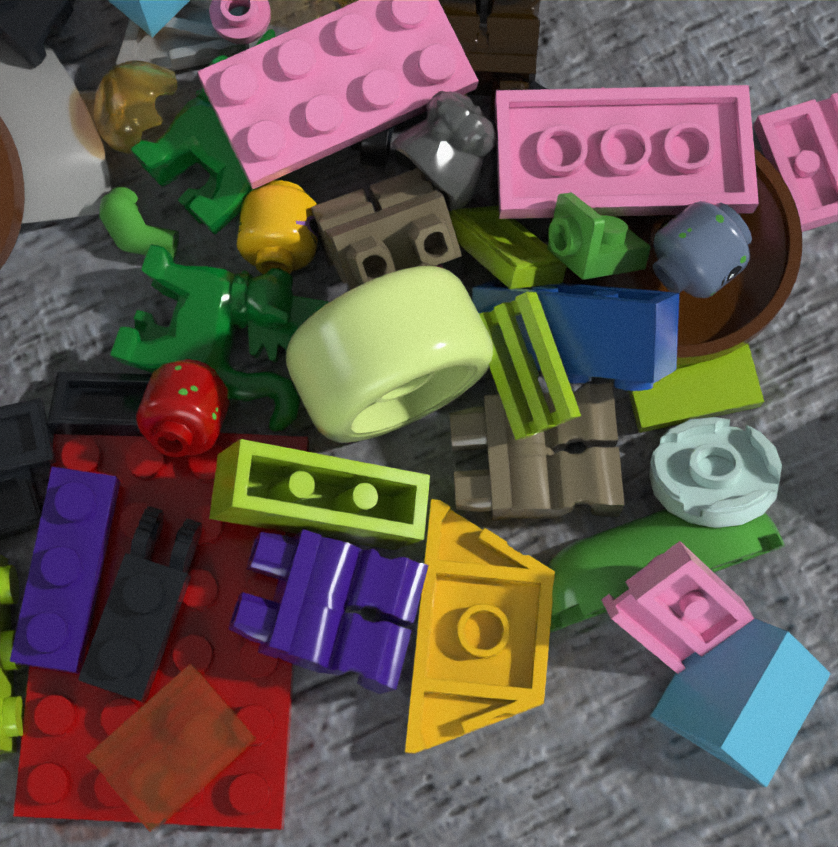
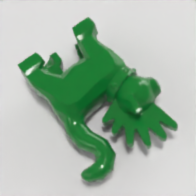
[130,29,276,235]
[110,244,329,432]

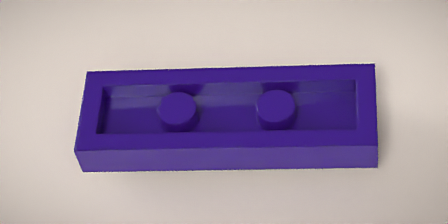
[9,467,121,674]

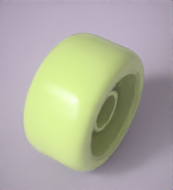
[286,266,493,443]

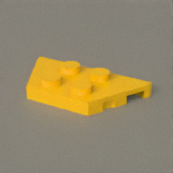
[405,499,555,754]

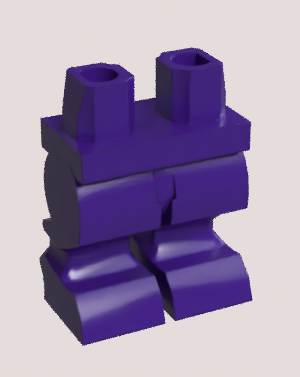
[229,529,429,694]

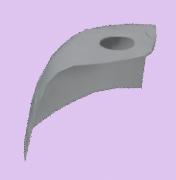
[0,39,111,224]

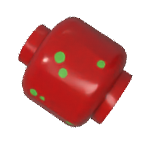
[136,359,230,457]

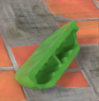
[547,509,785,633]

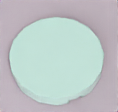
[649,417,782,528]

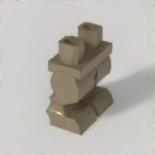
[311,168,462,291]
[449,383,625,521]

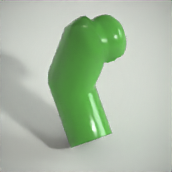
[99,187,179,260]

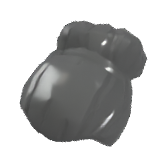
[392,91,497,210]

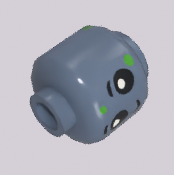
[653,201,752,298]

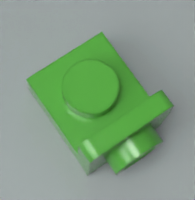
[547,192,651,280]

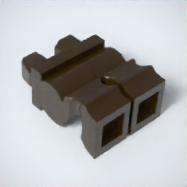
[439,0,540,121]

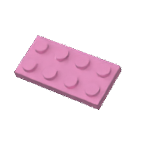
[197,0,478,190]
[495,85,759,219]

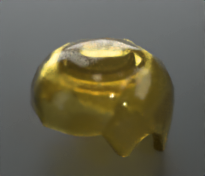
[93,60,178,154]

